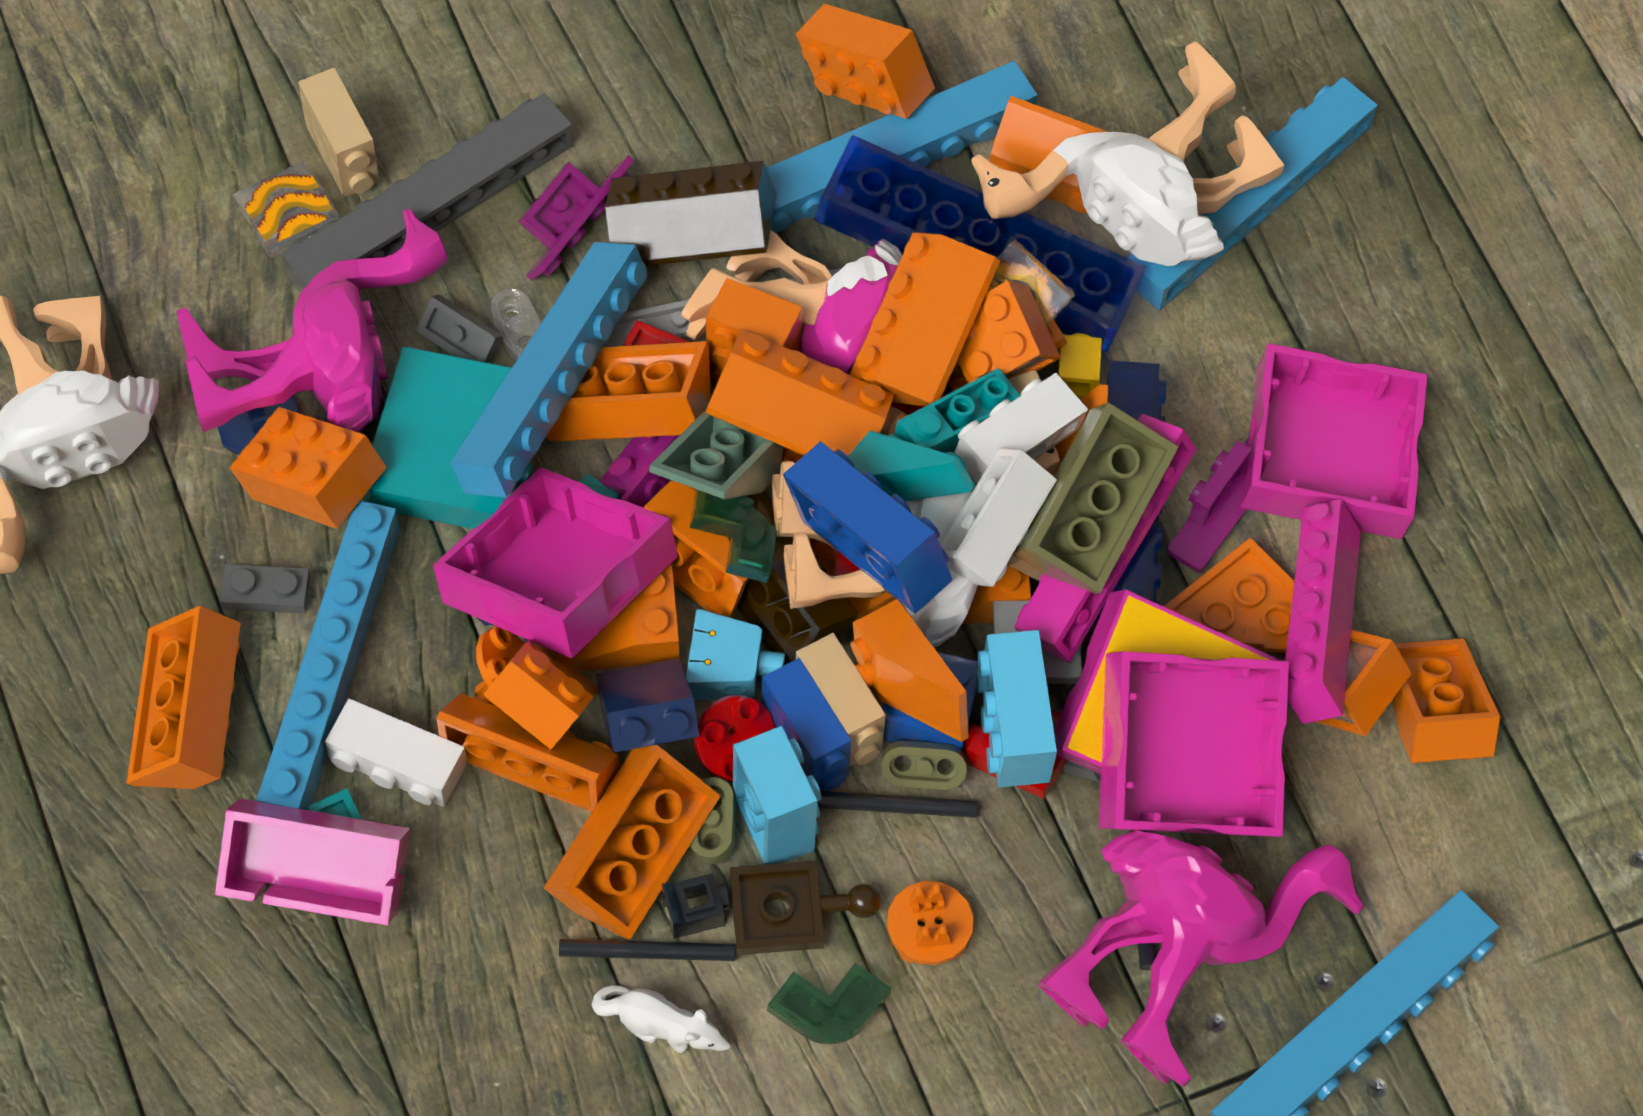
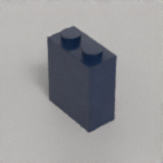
[595,658,699,752]

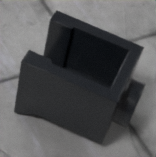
[662,873,730,939]

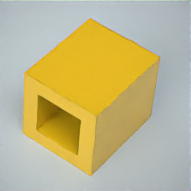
[1057,333,1102,399]

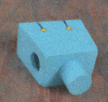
[686,609,785,700]

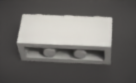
[954,373,1088,484]
[940,449,1057,587]
[325,698,467,807]

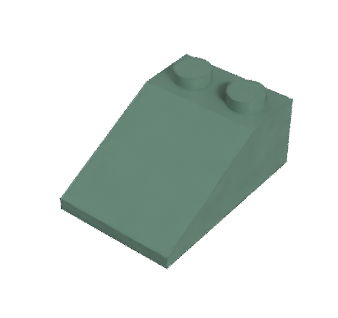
[649,410,783,499]

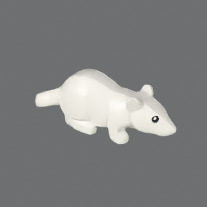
[592,985,730,1053]

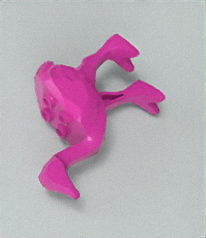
[176,209,448,433]
[1037,830,1364,1087]

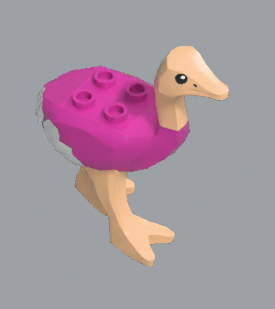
[681,231,908,436]

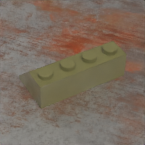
[1012,402,1179,594]

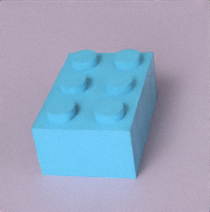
[975,630,1057,788]
[733,726,821,865]

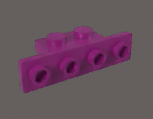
[518,155,634,281]
[600,435,680,508]
[1167,437,1252,573]

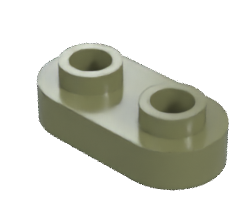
[881,741,967,790]
[690,777,736,864]

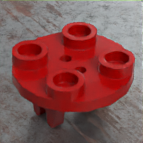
[694,695,775,781]

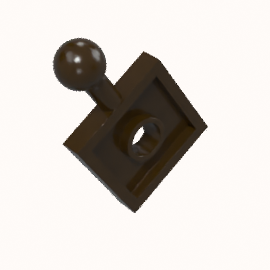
[730,861,881,955]

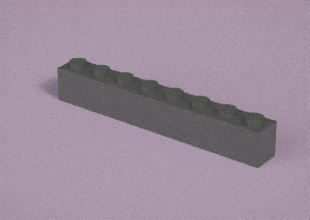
[282,93,573,293]

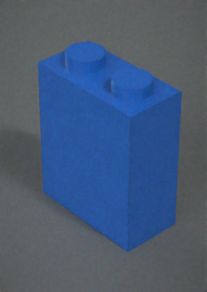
[762,658,852,791]

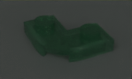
[690,490,776,583]
[767,963,891,1044]

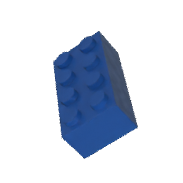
[783,441,953,614]

